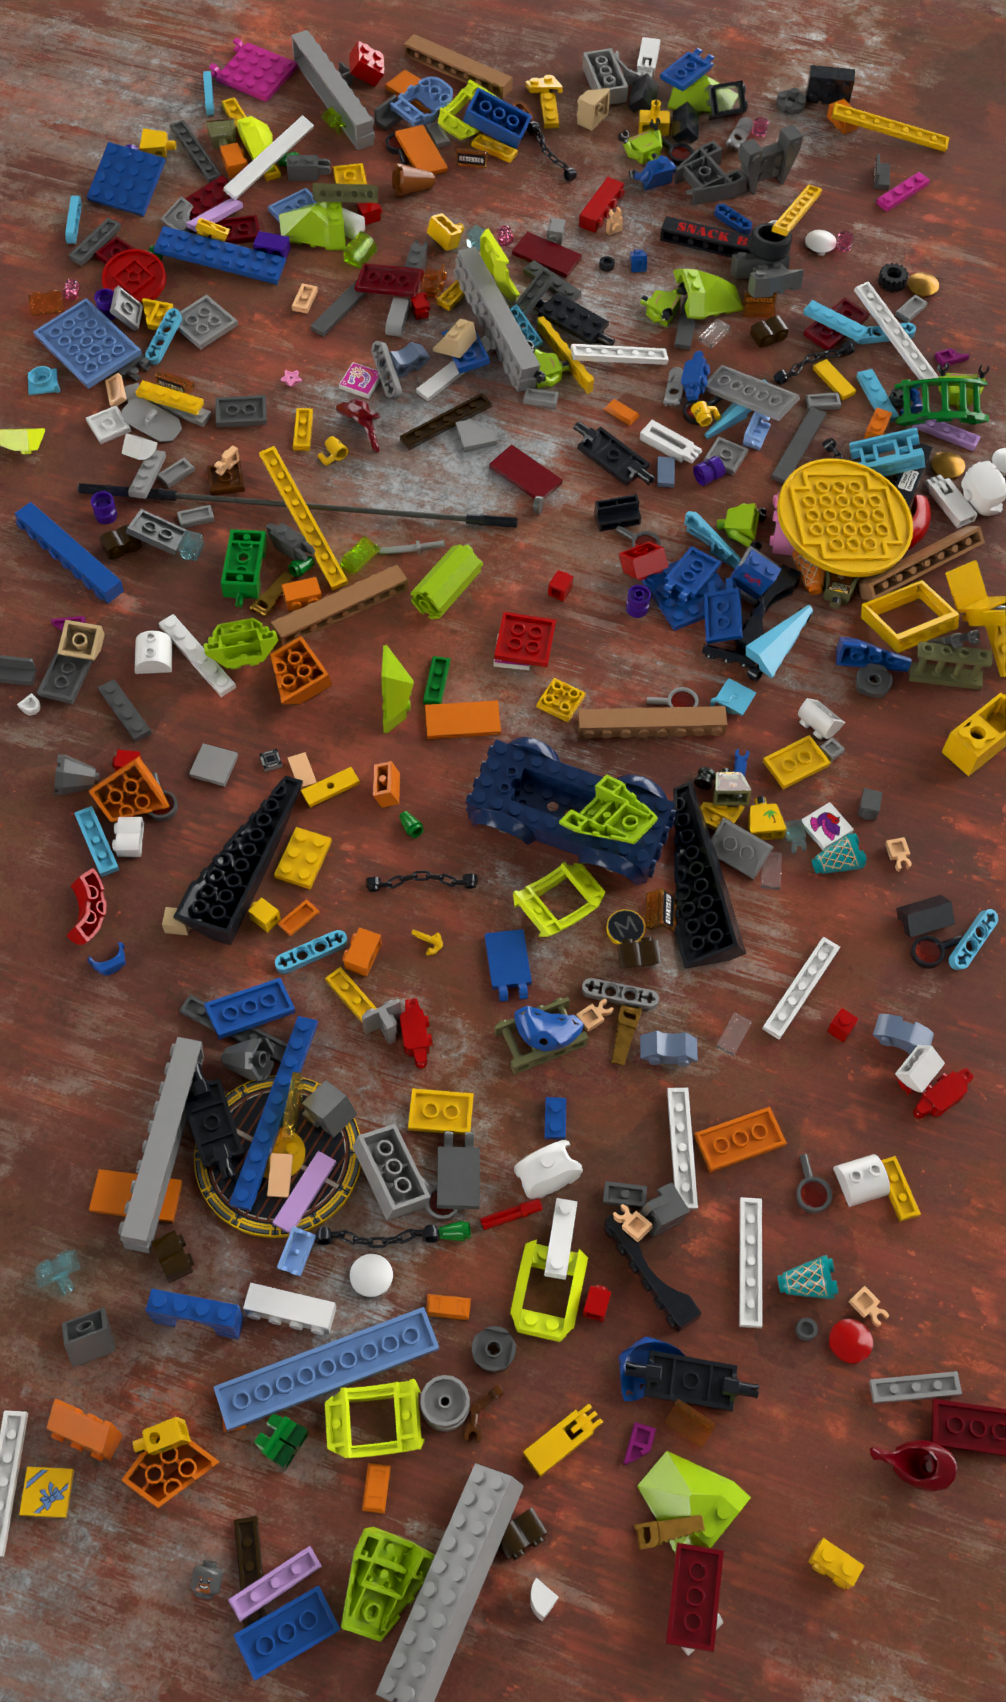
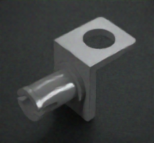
[339,62,354,86]

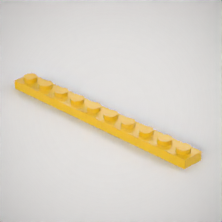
[259,446,348,591]

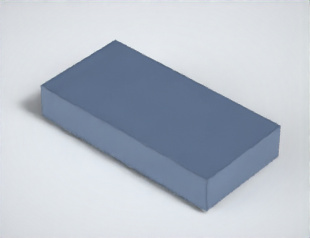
[657,457,675,488]

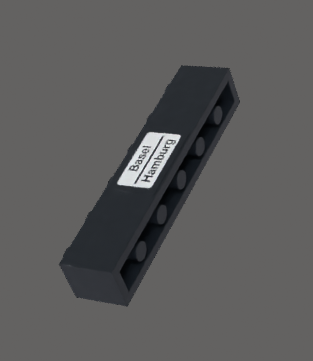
[892,443,933,507]

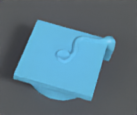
[28,366,60,396]
[710,678,756,716]

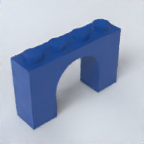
[145,1289,244,1340]

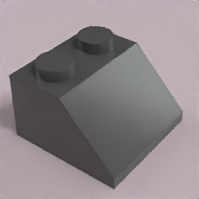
[62,1307,116,1367]

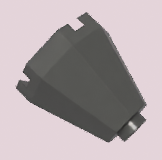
[54,754,99,795]
[221,1038,274,1081]

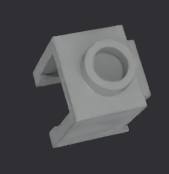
[547,217,566,245]

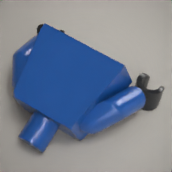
[628,156,677,190]

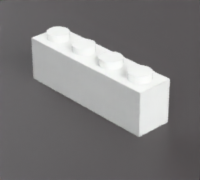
[243,1283,336,1335]

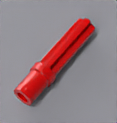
[480,1198,543,1230]

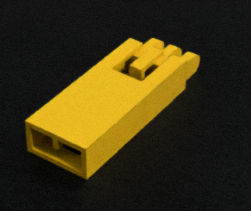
[523,1404,603,1477]

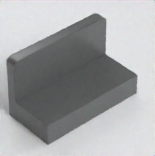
[374,95,403,131]
[873,153,890,190]
[0,655,37,686]

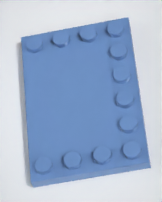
[33,298,142,389]

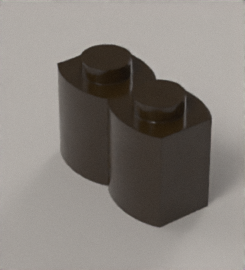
[750,315,789,348]
[99,524,142,559]
[617,937,661,969]
[151,1230,195,1283]
[499,1508,547,1561]

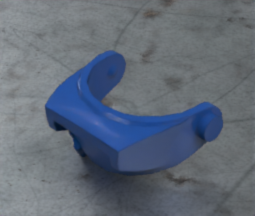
[900,388,923,415]
[87,942,126,976]

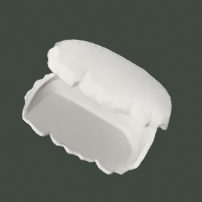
[961,461,1006,516]
[514,1140,583,1200]

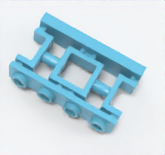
[849,427,925,476]

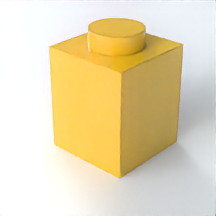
[248,897,281,933]

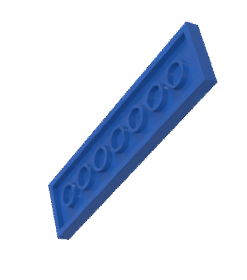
[154,226,286,285]

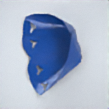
[514,1006,584,1052]
[618,1336,685,1401]

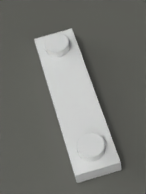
[544,1198,577,1280]

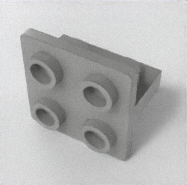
[362,999,401,1044]

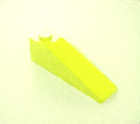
[237,116,274,172]
[0,428,45,454]

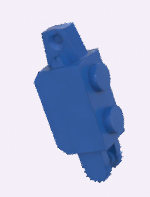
[681,350,710,401]

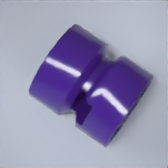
[94,289,117,320]
[693,456,725,486]
[91,491,117,524]
[626,585,651,618]

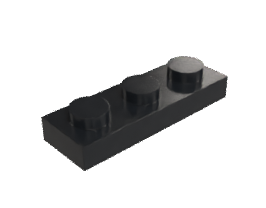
[702,644,755,668]

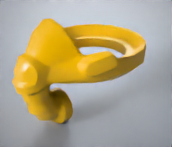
[411,930,443,956]

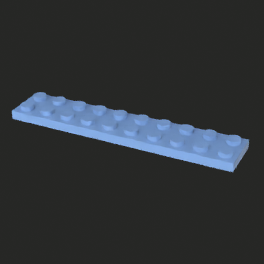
[213,1307,439,1432]

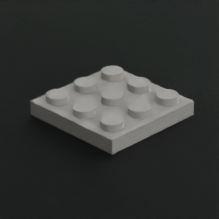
[171,295,238,350]

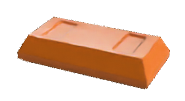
[603,399,640,426]
[277,899,320,937]
[426,1294,471,1320]
[362,1463,391,1514]

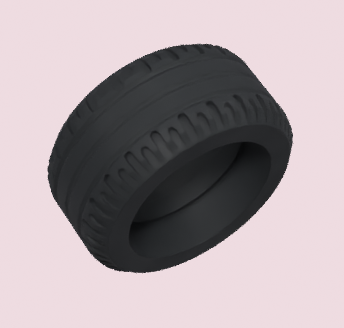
[749,223,792,262]

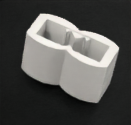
[112,817,144,857]

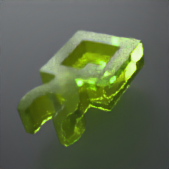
[321,106,347,134]

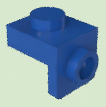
[629,249,647,272]

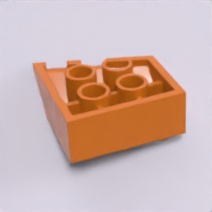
[270,636,332,705]
[88,756,170,822]
[46,1399,124,1462]
[121,1435,220,1508]

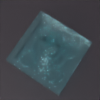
[35,1249,81,1295]

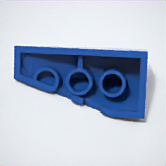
[836,637,912,672]

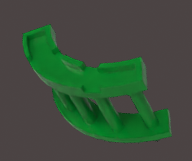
[894,378,989,427]

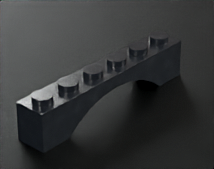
[735,564,802,654]
[603,1209,702,1332]

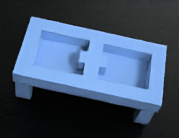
[742,412,771,450]
[277,1226,316,1276]

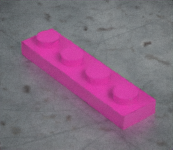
[876,172,930,212]

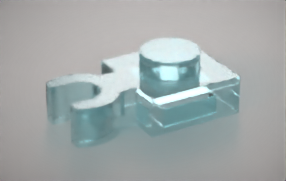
[784,819,807,853]

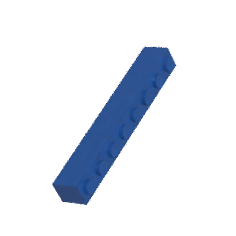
[14,502,124,603]

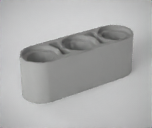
[385,297,410,337]

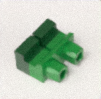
[254,1414,310,1471]

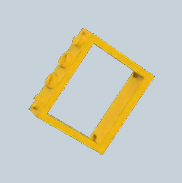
[861,580,960,653]

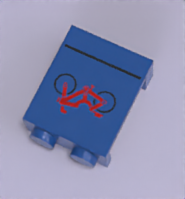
[730,549,781,600]

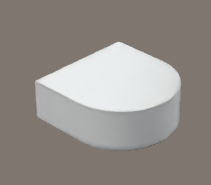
[17,693,41,715]

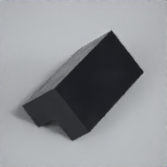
[628,73,659,113]
[672,102,699,144]
[594,494,642,532]
[896,895,955,938]

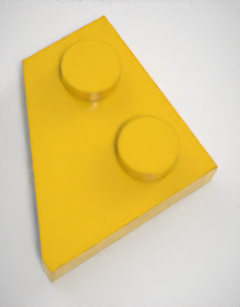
[525,75,563,93]
[142,298,173,331]
[701,802,745,831]

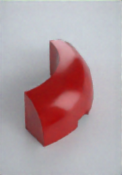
[908,495,931,550]
[66,868,107,945]

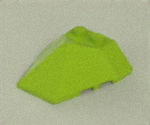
[668,74,738,114]
[279,202,346,251]
[673,269,743,319]
[203,618,278,669]
[382,645,414,733]
[559,774,658,844]
[637,1451,751,1554]
[341,1527,435,1642]

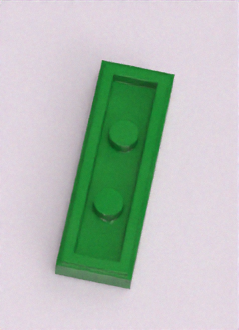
[423,656,451,705]

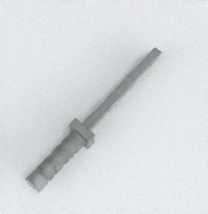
[375,540,445,554]

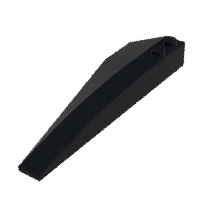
[173,775,303,945]
[673,781,747,968]

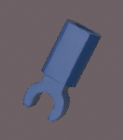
[733,749,749,777]

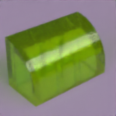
[344,231,377,269]
[341,536,381,574]

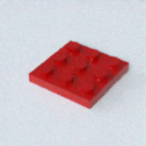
[494,611,556,668]

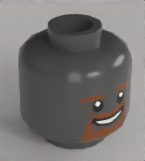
[190,1560,223,1599]

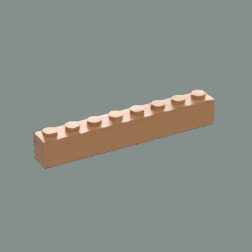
[404,34,513,99]
[857,526,985,600]
[271,565,408,647]
[577,706,727,739]

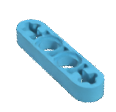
[203,71,214,116]
[65,196,81,244]
[145,308,182,365]
[854,323,916,344]
[949,909,998,970]
[275,930,348,974]

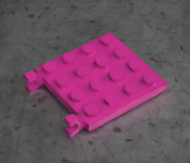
[209,38,298,102]

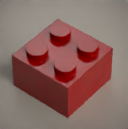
[349,41,385,87]
[618,541,669,580]

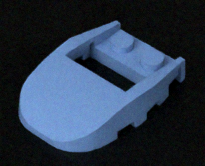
[390,77,453,127]

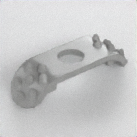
[614,51,641,85]
[725,117,753,151]
[663,367,683,407]

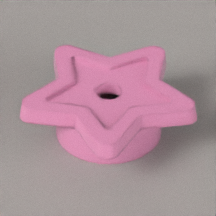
[280,370,302,387]

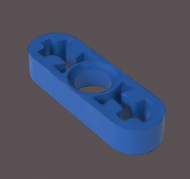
[714,204,753,235]

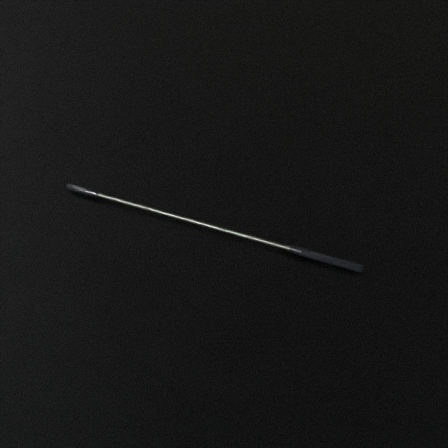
[77,483,518,528]

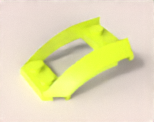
[438,80,502,140]
[480,229,520,301]
[513,862,605,937]
[510,1240,588,1342]
[325,1379,425,1458]

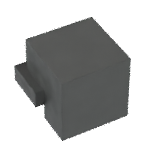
[302,1080,357,1138]
[640,1182,690,1238]

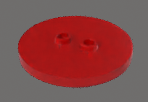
[102,249,166,304]

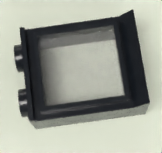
[704,80,748,120]

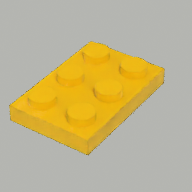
[763,735,831,790]
[274,827,332,890]
[408,1088,474,1135]

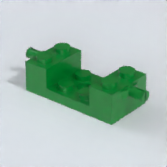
[221,529,268,607]

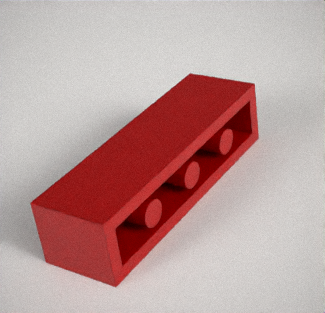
[579,177,625,233]

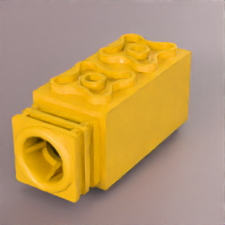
[942,693,1006,776]

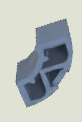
[382,342,431,378]
[873,1014,934,1054]
[640,1031,698,1066]

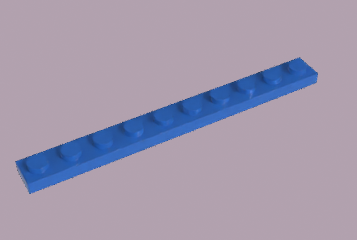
[229,1016,318,1211]

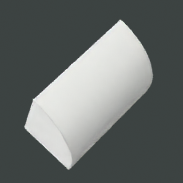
[342,208,365,241]
[122,433,157,460]
[895,1045,945,1093]
[530,1578,559,1621]

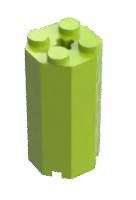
[411,544,483,619]

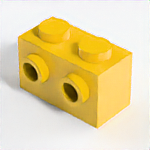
[808,1538,864,1589]

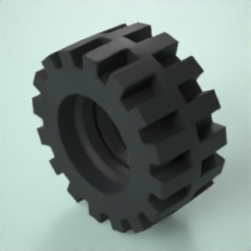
[878,263,908,293]

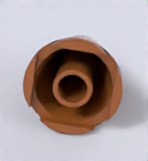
[392,163,436,196]

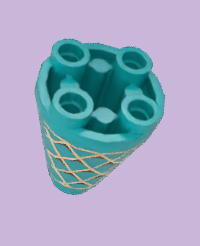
[811,833,867,874]
[778,1255,839,1300]

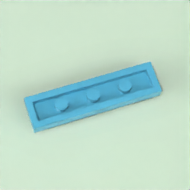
[803,300,868,342]
[856,369,899,423]
[74,806,119,877]

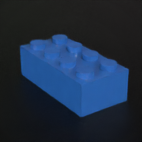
[463,87,532,149]

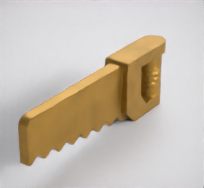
[250,572,294,618]
[611,1004,642,1066]
[633,1515,705,1550]

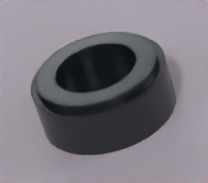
[599,256,615,272]

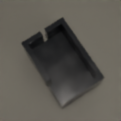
[805,65,855,104]

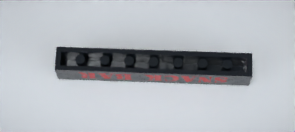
[660,216,752,258]

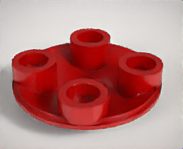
[829,1319,873,1364]

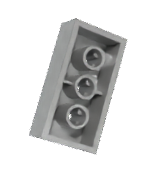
[582,48,628,105]
[352,1124,430,1221]

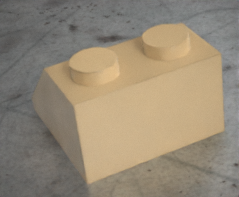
[577,88,610,131]
[432,319,477,358]
[57,620,105,661]

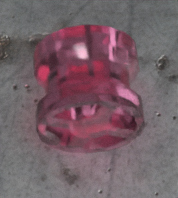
[752,117,769,137]
[496,225,514,246]
[836,231,854,252]
[62,279,81,300]

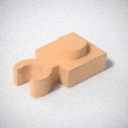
[606,207,623,236]
[214,445,240,476]
[885,837,911,872]
[576,999,613,1032]
[613,1204,653,1242]
[849,1286,889,1327]

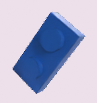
[544,1097,566,1140]

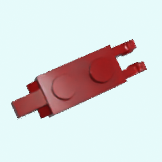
[400,998,433,1069]
[913,1068,974,1119]

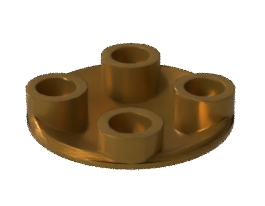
[907,272,939,299]
[931,451,965,480]

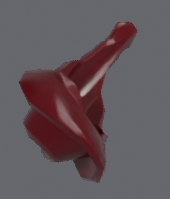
[336,399,380,453]
[870,1440,957,1492]

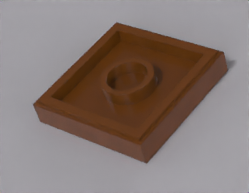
[207,461,245,496]

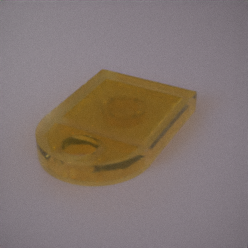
[282,1072,305,1141]

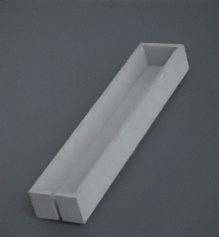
[291,30,375,150]
[454,247,540,392]
[118,1037,204,1253]
[376,1463,524,1702]

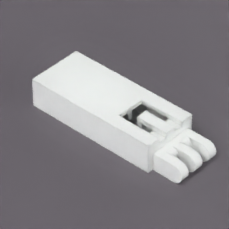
[636,37,661,78]
[639,420,702,463]
[925,474,977,528]

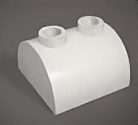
[135,631,173,674]
[798,698,845,740]
[833,1154,890,1207]

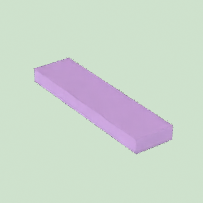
[187,198,243,232]
[912,412,981,452]
[273,1151,336,1234]
[228,1546,322,1622]

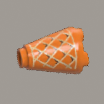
[792,550,826,595]

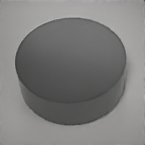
[533,496,544,514]
[795,1318,818,1341]

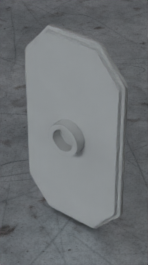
[121,398,182,442]

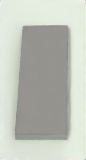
[705,365,800,421]

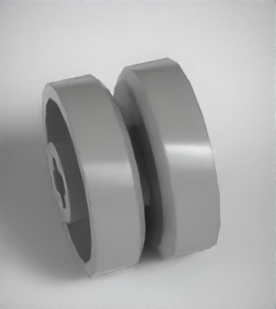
[420,1375,470,1432]

